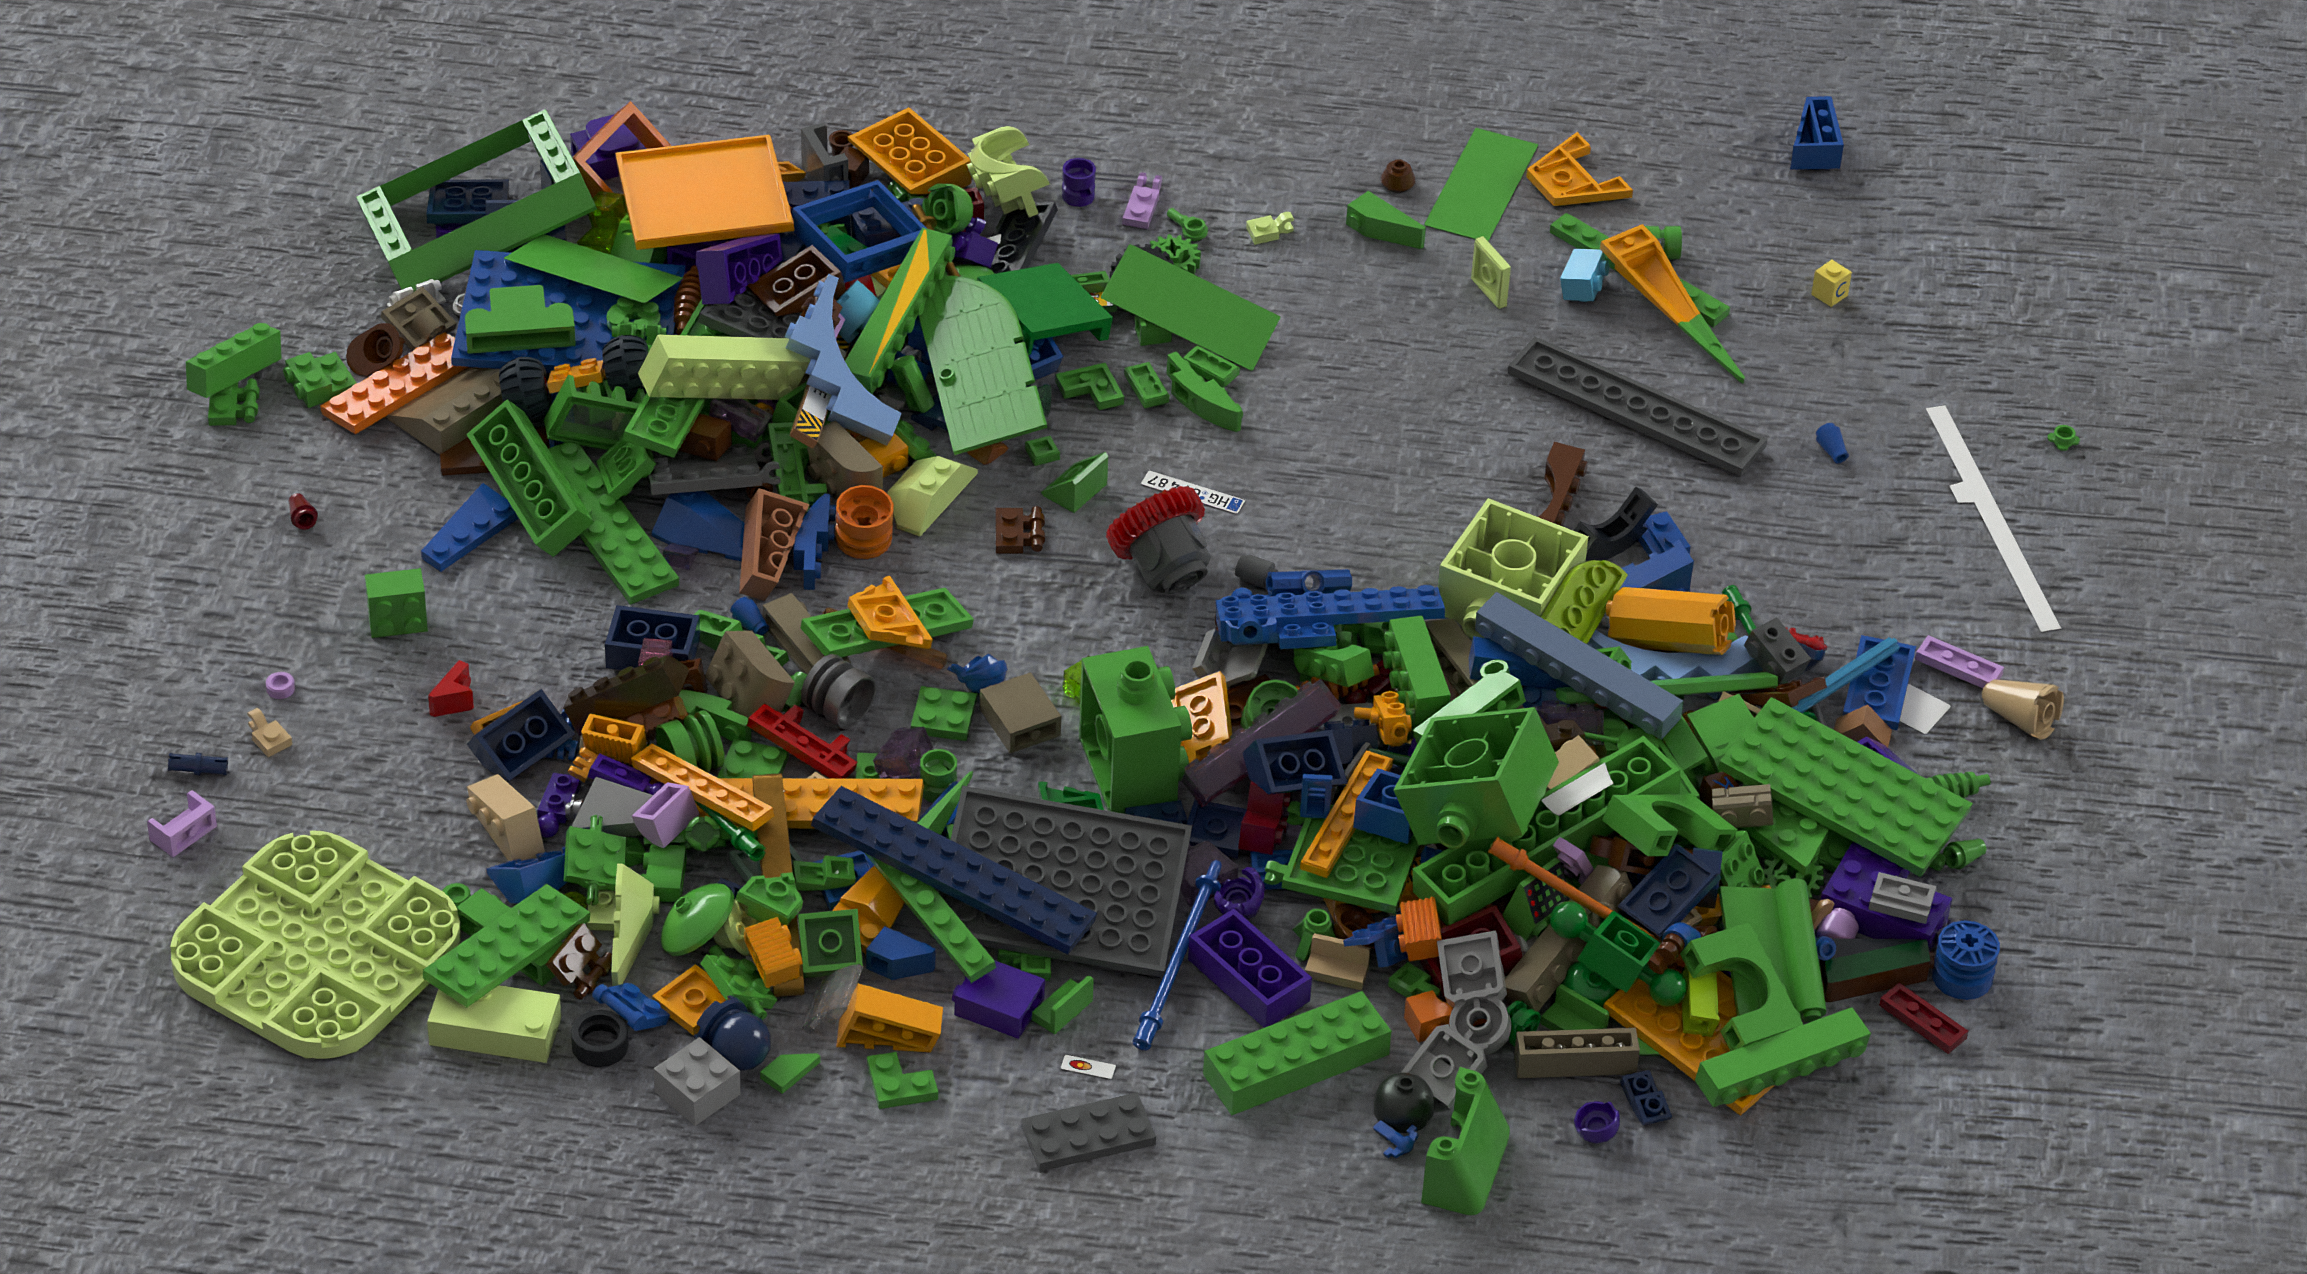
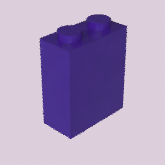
[952,960,1045,1039]

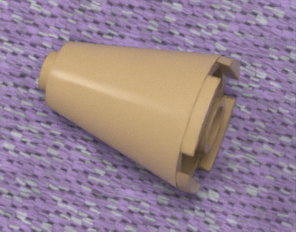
[1982,679,2064,740]

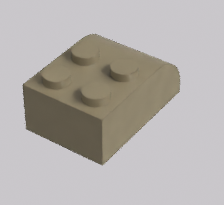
[807,420,883,500]
[705,631,795,718]

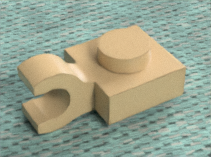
[247,708,292,757]

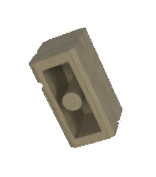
[1712,784,1774,828]

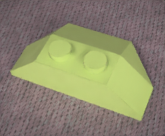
[887,456,978,537]

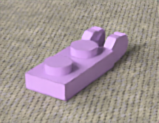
[1122,172,1162,229]
[1553,837,1594,885]

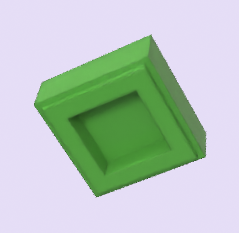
[1025,436,1060,466]

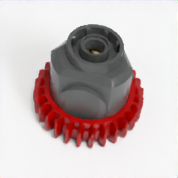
[1106,486,1211,594]

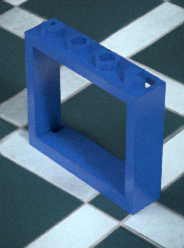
[792,180,926,283]

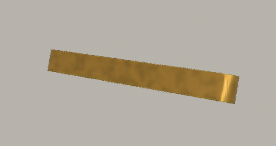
[752,773,804,997]

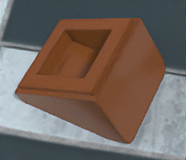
[967,442,1009,465]

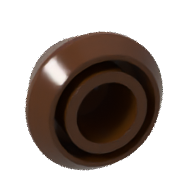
[1381,159,1416,193]

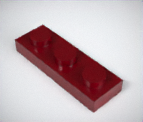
[1879,983,1969,1054]

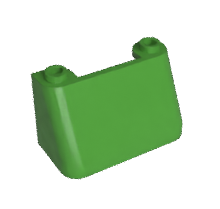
[1421,1067,1510,1215]

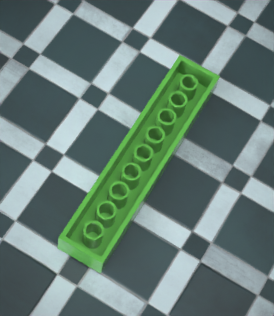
[1413,736,1680,926]

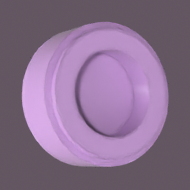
[266,672,295,699]

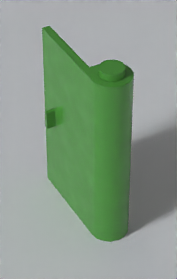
[1718,879,1827,1023]

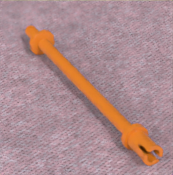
[1488,836,1685,968]

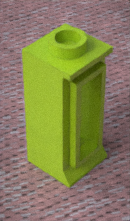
[1681,965,1720,1037]

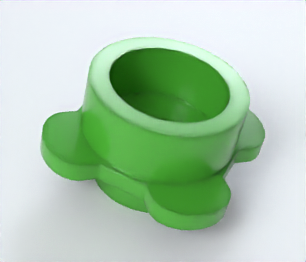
[2047,425,2080,451]

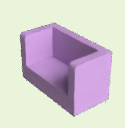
[147,790,217,857]

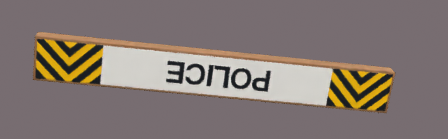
[790,335,851,448]

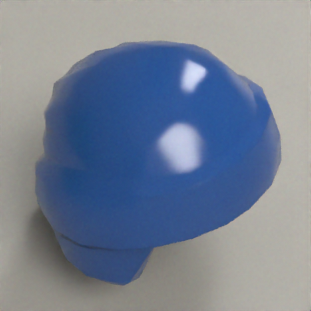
[947,654,1008,694]

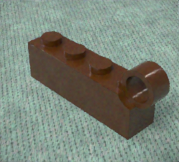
[1589,835,1723,888]

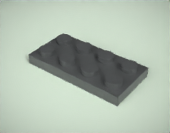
[1021,1093,1156,1172]

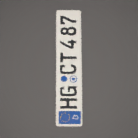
[1141,471,1245,514]

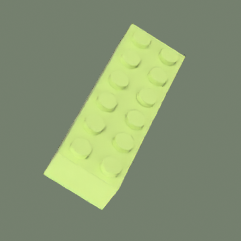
[638,335,810,400]

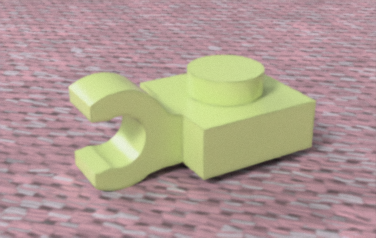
[1246,212,1294,245]

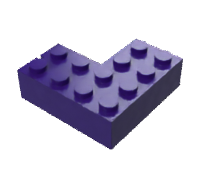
[1821,841,1952,951]

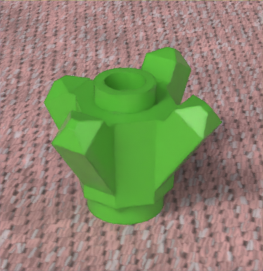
[1292,909,1336,962]

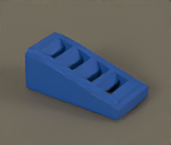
[1300,774,1332,818]

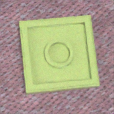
[1471,236,1511,309]

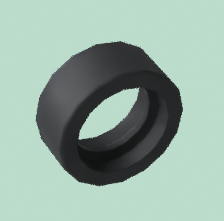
[571,1009,629,1067]

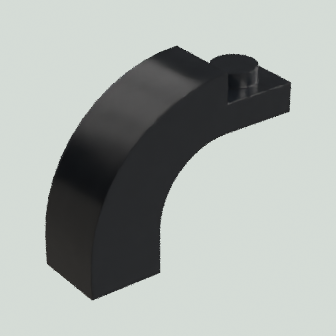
[1573,487,1658,561]

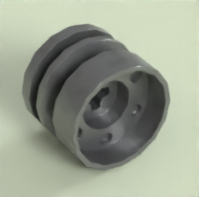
[801,654,876,729]

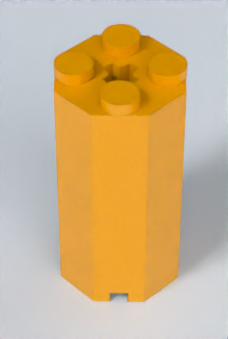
[1606,587,1736,655]

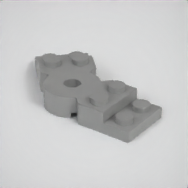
[1402,931,1511,1110]

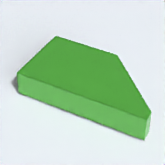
[760,1053,820,1094]

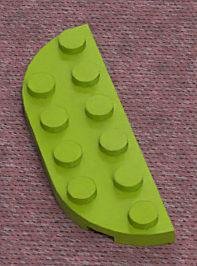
[1541,560,1628,692]

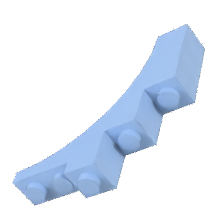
[785,274,902,445]
[1587,630,1763,700]

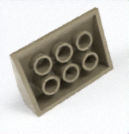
[387,367,503,454]

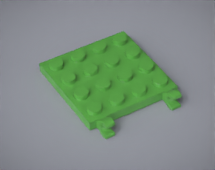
[1264,801,1420,914]

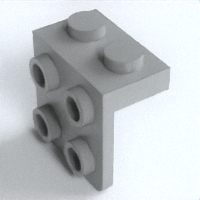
[1192,628,1268,688]

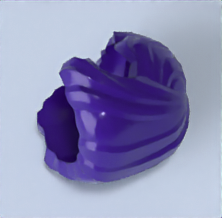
[1214,867,1265,920]

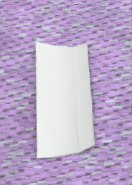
[1541,763,1613,816]

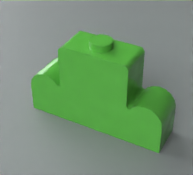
[465,285,576,354]

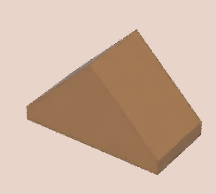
[1834,704,1892,748]

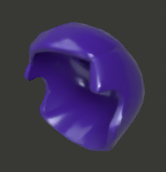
[1574,1101,1620,1144]

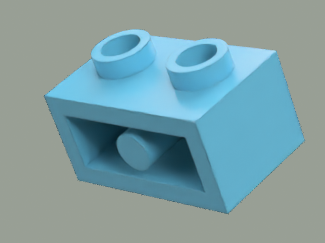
[1560,249,1609,302]

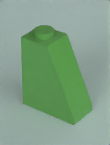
[1662,715,1716,793]

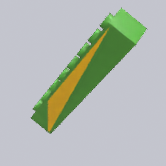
[845,227,955,395]

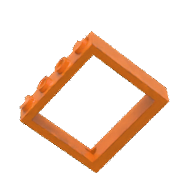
[572,101,671,230]

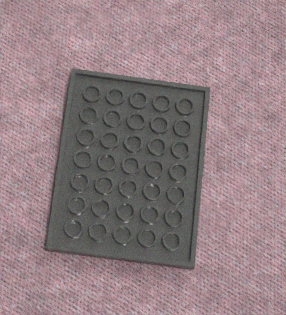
[930,786,1192,978]

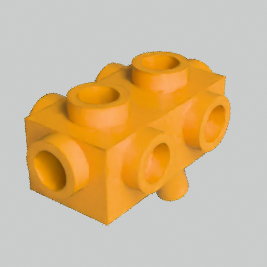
[1354,691,1412,746]

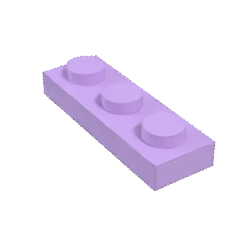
[1915,635,2004,688]

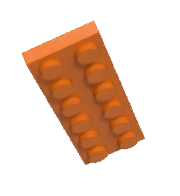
[320,332,468,434]

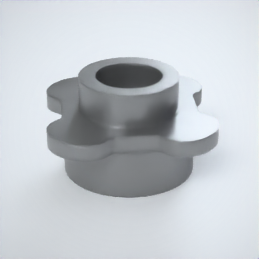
[565,794,585,825]

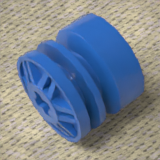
[1932,920,2000,1000]

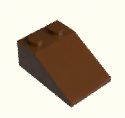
[747,245,846,316]

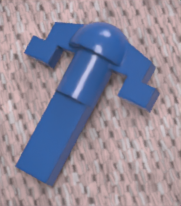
[1373,1120,1419,1158]

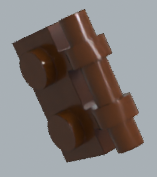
[995,506,1045,554]
[545,923,612,1000]

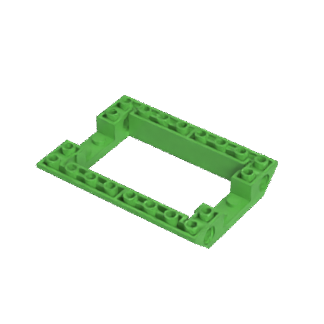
[356,109,597,292]

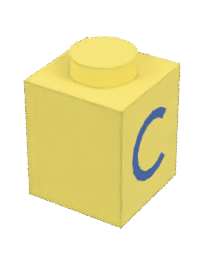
[1811,260,1852,307]

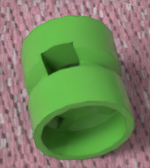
[1645,226,1682,260]
[920,749,957,803]

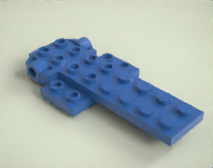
[1216,585,1445,649]

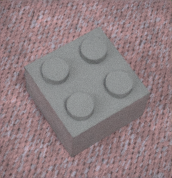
[654,1037,741,1126]

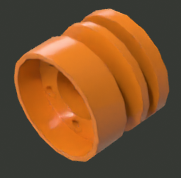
[835,485,894,559]

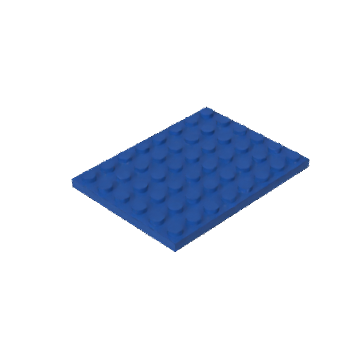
[451,250,686,373]

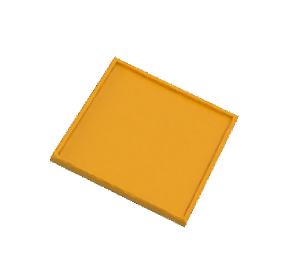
[615,135,794,250]

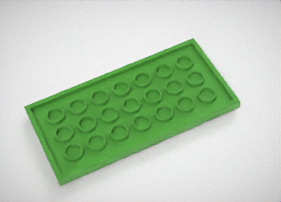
[1717,697,1973,877]

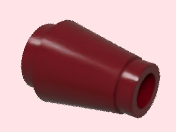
[288,493,318,530]

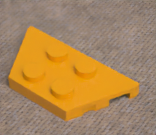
[847,576,933,649]

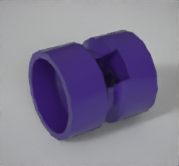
[1062,158,1096,207]

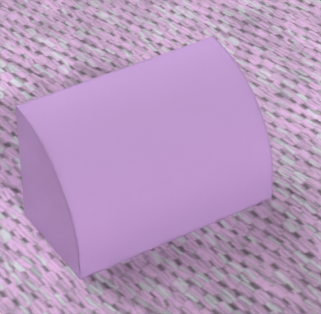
[632,782,699,848]

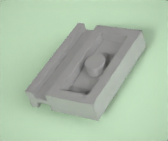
[1868,872,1936,924]

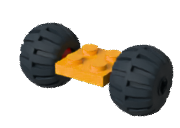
[499,335,649,423]

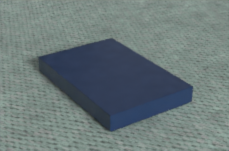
[1618,843,1721,941]

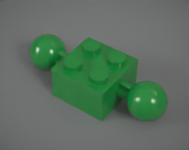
[1550,901,1687,1007]

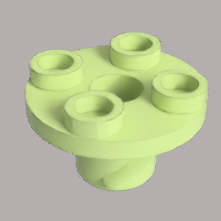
[713,899,760,956]

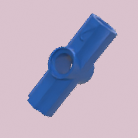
[1266,569,1352,596]

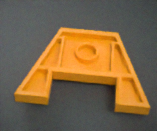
[1526,132,1633,206]

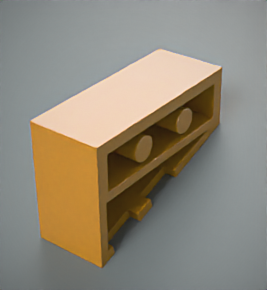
[836,983,943,1052]

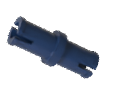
[168,753,228,776]

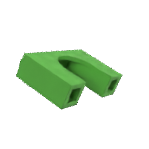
[1602,794,1737,856]
[1680,922,1803,1051]

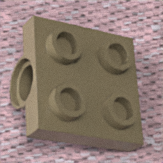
[381,287,457,351]

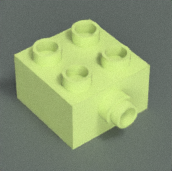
[1438,498,1589,640]

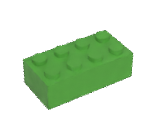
[1383,616,1451,739]

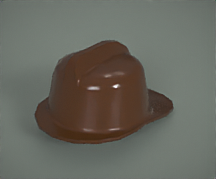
[346,323,406,376]
[1333,903,1376,949]

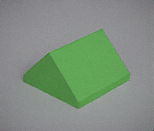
[1041,452,1108,513]

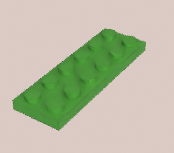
[800,588,974,657]
[423,884,590,1008]

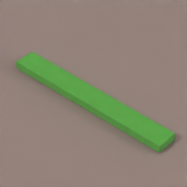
[1556,672,1778,704]

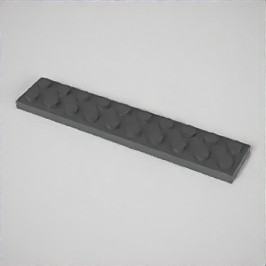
[1508,336,1768,476]

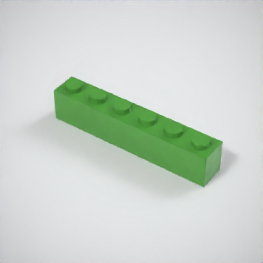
[1695,1007,1871,1107]

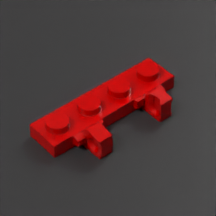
[746,703,857,779]

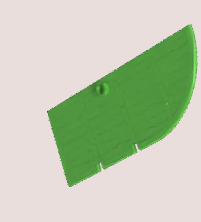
[919,276,1047,455]

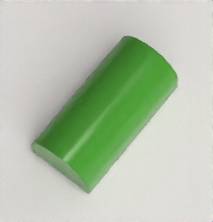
[891,355,935,413]

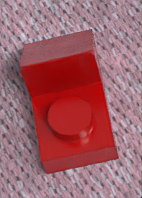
[428,660,474,717]

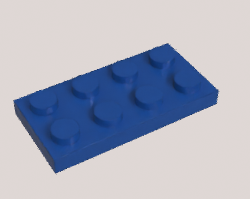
[1842,635,1916,731]

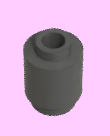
[1235,555,1278,589]

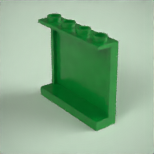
[977,263,1113,355]

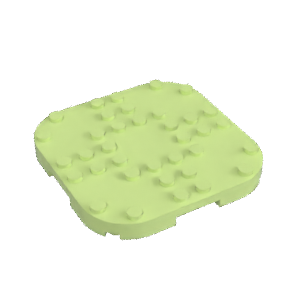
[170,831,461,1059]

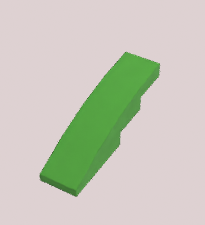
[694,609,789,666]

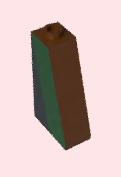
[1819,938,1934,1002]

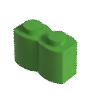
[641,844,687,902]

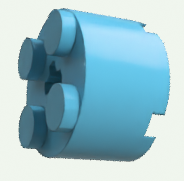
[837,280,880,344]

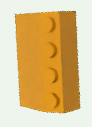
[848,107,972,194]

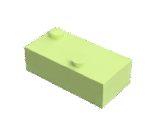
[427,985,561,1063]

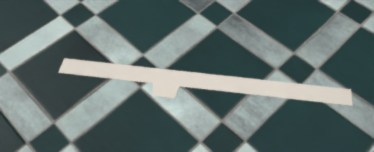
[1926,405,2061,632]

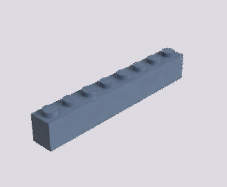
[1475,592,1683,740]

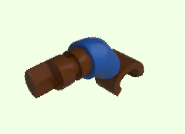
[1648,922,1719,974]

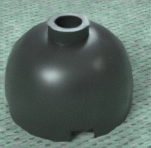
[1373,1072,1434,1133]

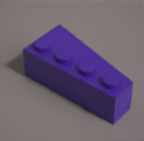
[696,234,783,304]

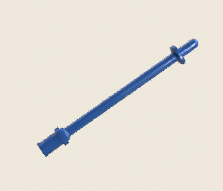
[1132,860,1222,1051]

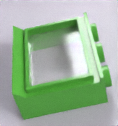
[544,375,645,450]

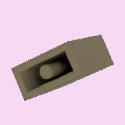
[980,672,1061,753]

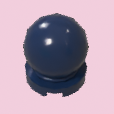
[694,995,771,1071]

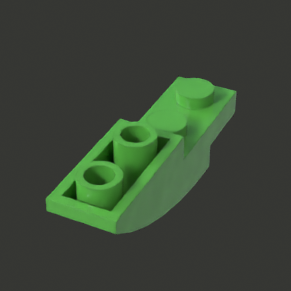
[1166,351,1243,432]
[679,690,751,741]

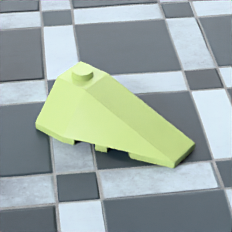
[611,864,660,986]

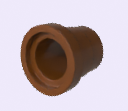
[829,130,853,156]

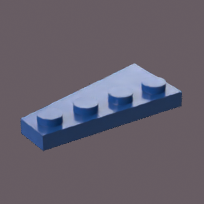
[421,483,519,572]

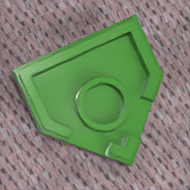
[736,872,803,925]

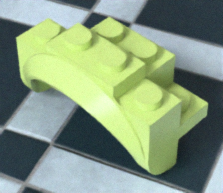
[967,126,1050,217]

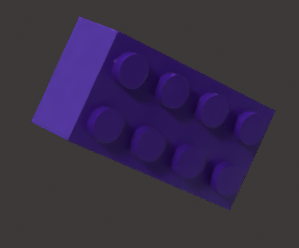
[1188,909,1312,1028]

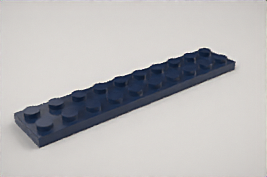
[811,786,1097,955]

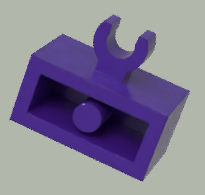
[952,217,998,268]

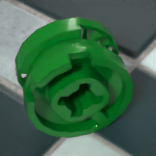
[1507,1000,1541,1047]

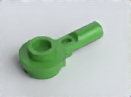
[1167,208,1208,241]

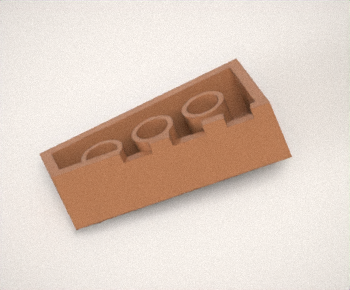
[739,488,809,601]

